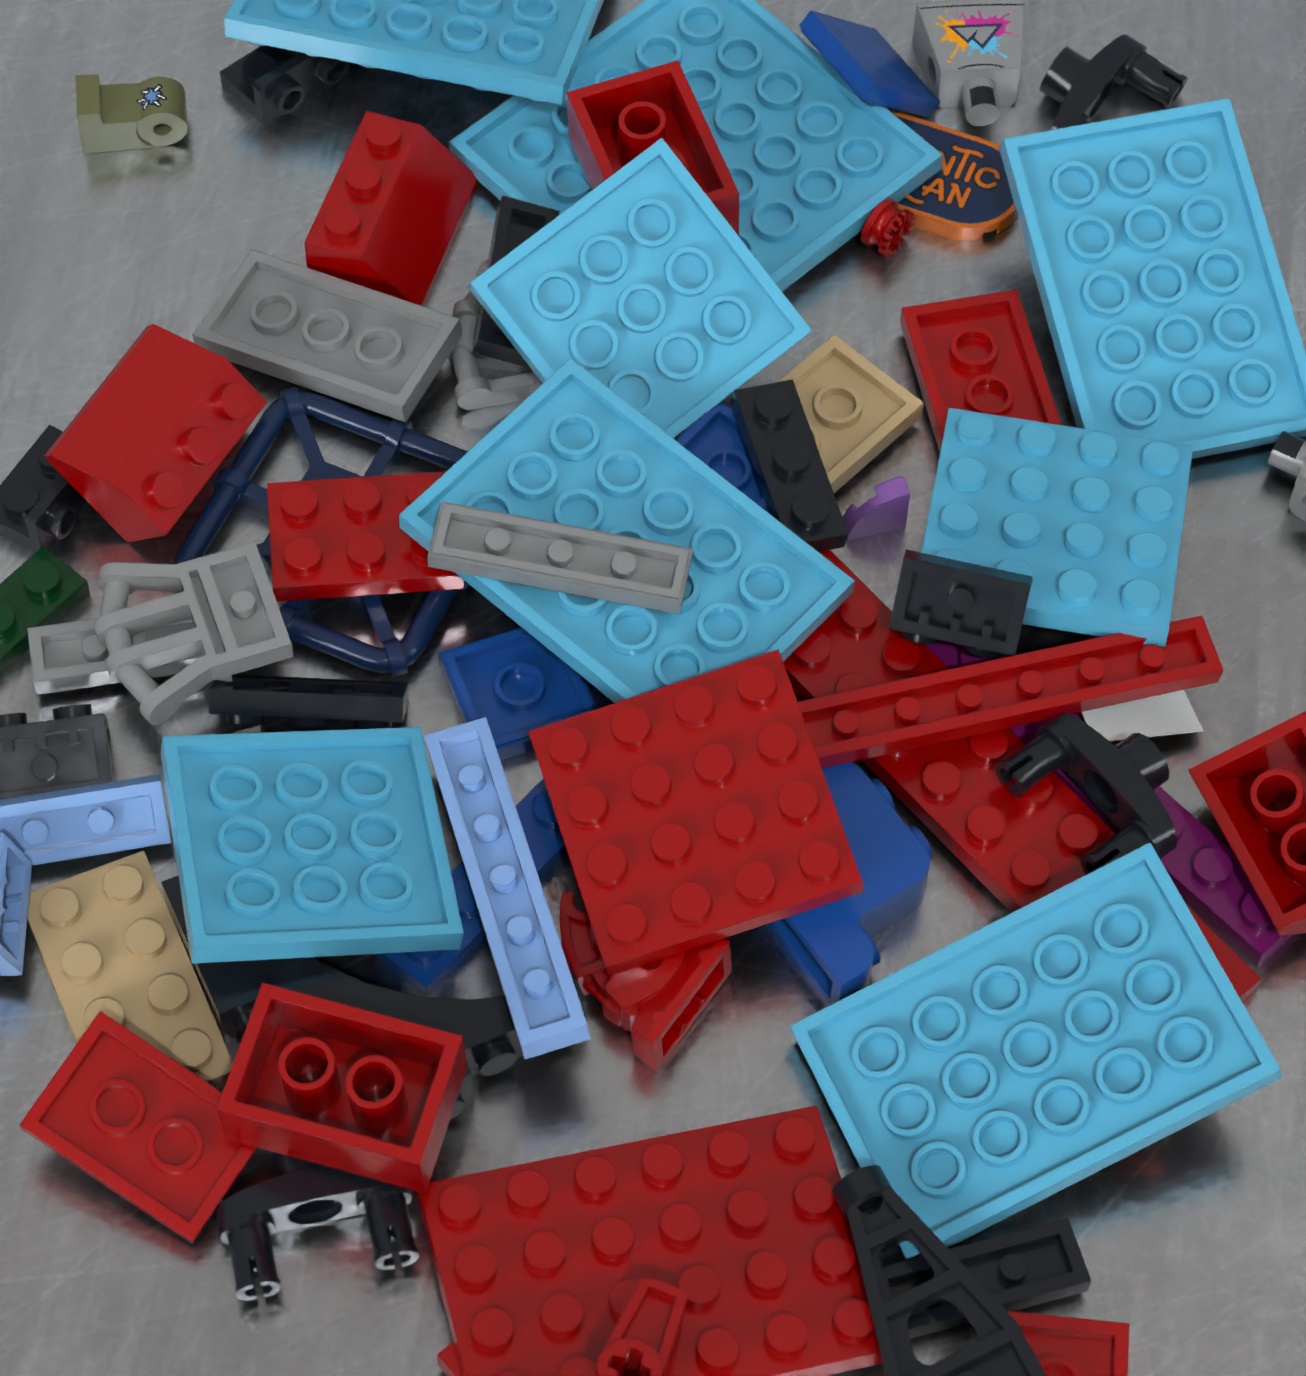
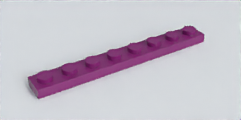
[925,640,1294,967]

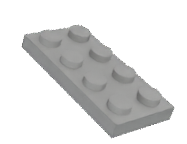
[192,249,463,422]

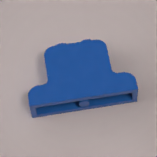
[768,762,933,1006]

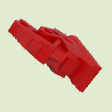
[560,891,732,1073]

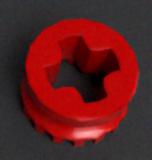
[860,198,916,258]

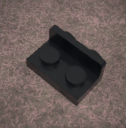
[220,45,353,126]
[0,425,87,553]
[889,549,1032,658]
[0,704,114,800]

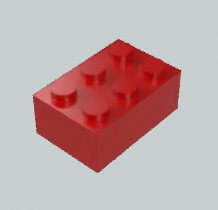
[566,60,739,236]
[216,983,468,1193]

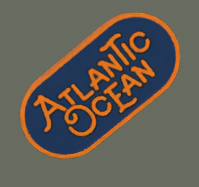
[887,108,1018,241]

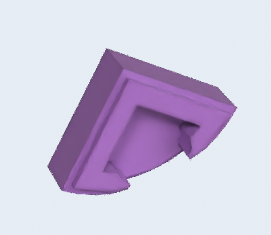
[843,476,911,541]

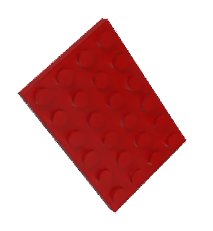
[417,1105,883,1376]

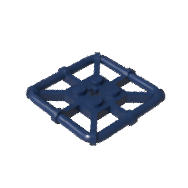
[173,387,469,678]

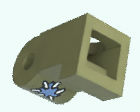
[75,74,188,153]

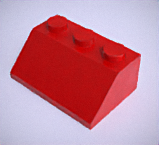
[304,111,479,307]
[44,324,267,543]
[1188,711,1306,936]

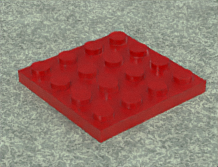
[528,649,864,977]

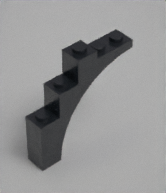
[161,876,587,1120]

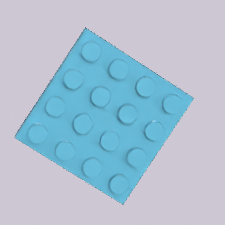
[468,138,812,439]
[921,408,1193,647]
[161,727,464,964]

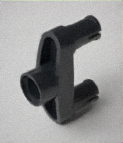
[1039,34,1188,130]
[995,713,1177,875]
[216,1152,419,1301]

